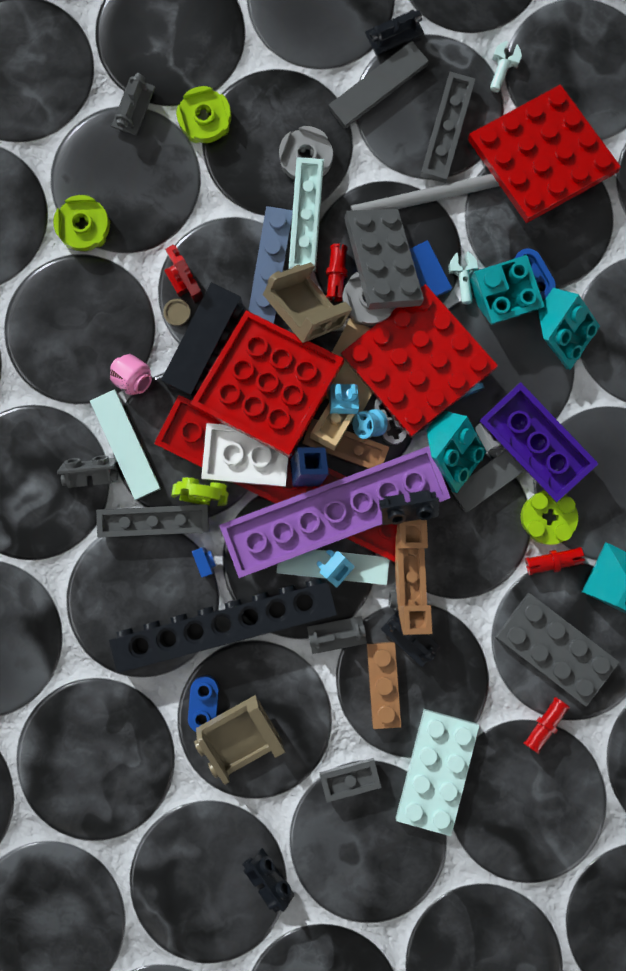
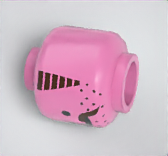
[110,354,152,395]

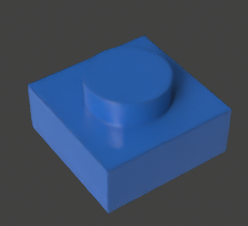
[192,547,217,578]

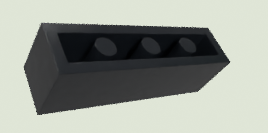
[161,282,244,398]

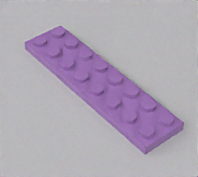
[219,446,451,578]

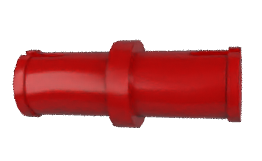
[326,244,348,302]
[525,547,585,575]
[524,697,570,754]

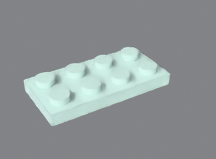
[396,709,479,836]

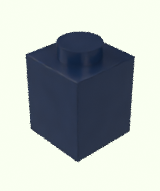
[290,448,329,487]

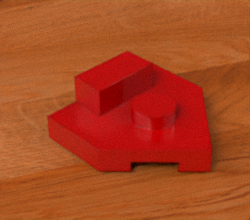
[164,245,204,303]

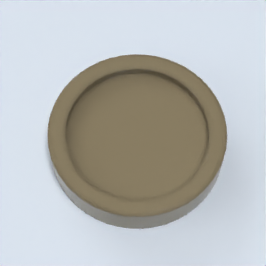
[163,299,191,327]

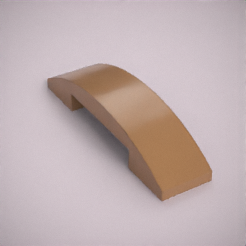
[395,520,432,635]

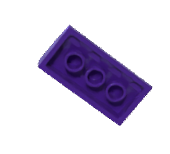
[479,382,599,502]

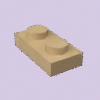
[310,403,361,451]

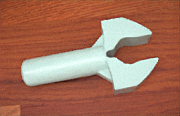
[490,41,522,93]
[448,251,478,305]

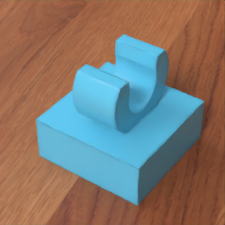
[329,384,359,414]
[317,550,355,588]

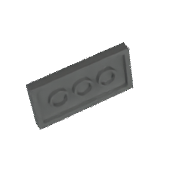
[344,208,424,310]
[495,593,619,707]

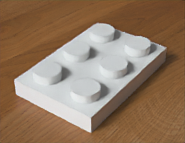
[201,423,289,487]

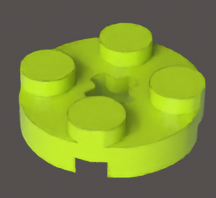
[176,86,231,143]
[53,195,110,251]
[171,477,229,506]
[521,490,578,545]

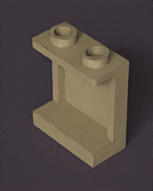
[263,262,352,343]
[194,695,285,785]

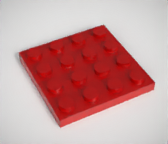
[468,84,621,223]
[341,284,498,438]
[190,310,344,458]

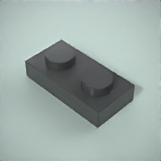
[319,758,382,803]

